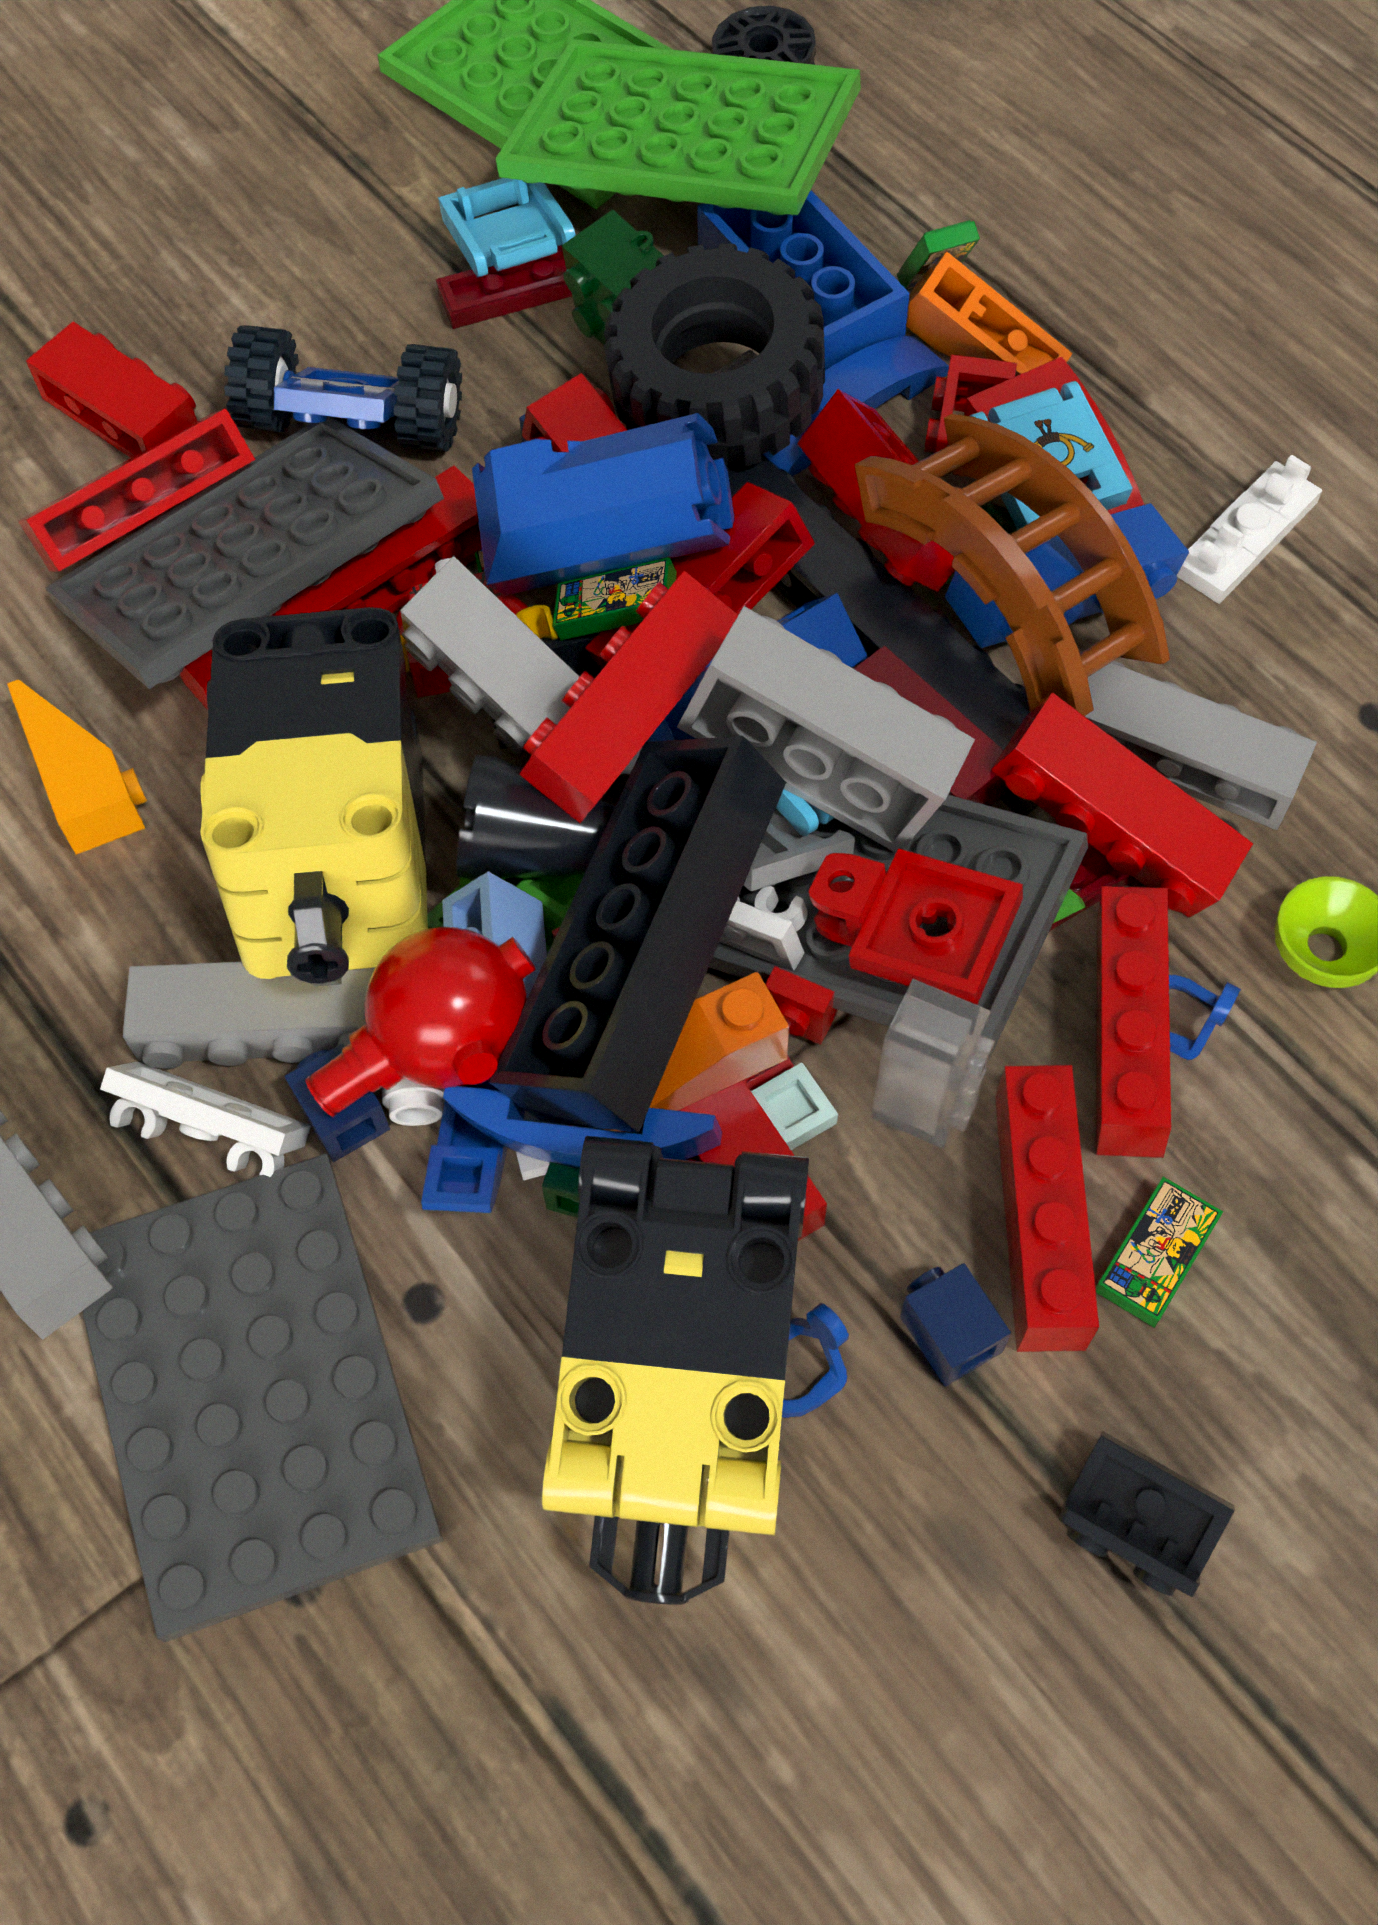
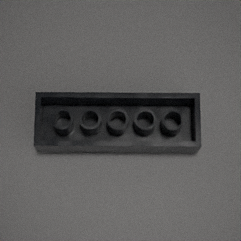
[489,736,787,1133]

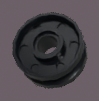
[712,5,816,65]

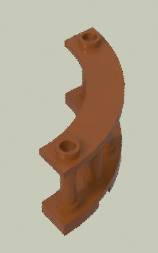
[855,414,1170,716]

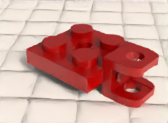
[809,848,1023,1007]

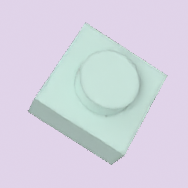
[751,1062,838,1150]

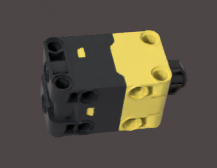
[200,607,428,987]
[542,1136,809,1605]

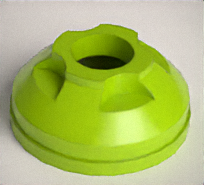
[1274,876,1378,988]

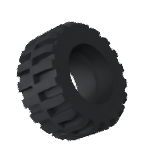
[604,243,825,470]

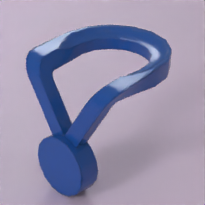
[1169,975,1241,1060]
[782,1303,849,1418]

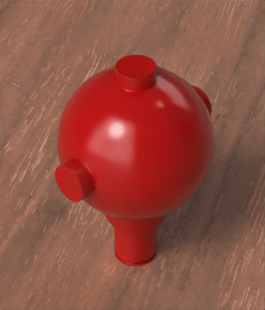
[305,927,536,1117]

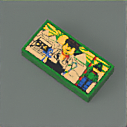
[897,220,980,290]
[552,557,677,640]
[1095,1176,1223,1328]

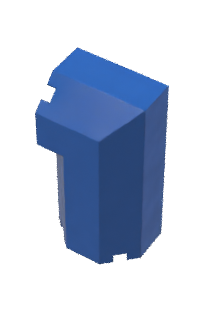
[472,413,734,595]

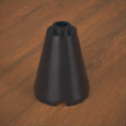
[456,755,615,881]

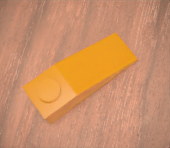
[7,679,147,855]

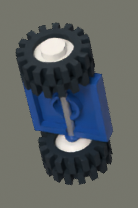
[224,325,462,452]

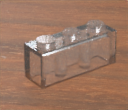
[871,979,995,1149]

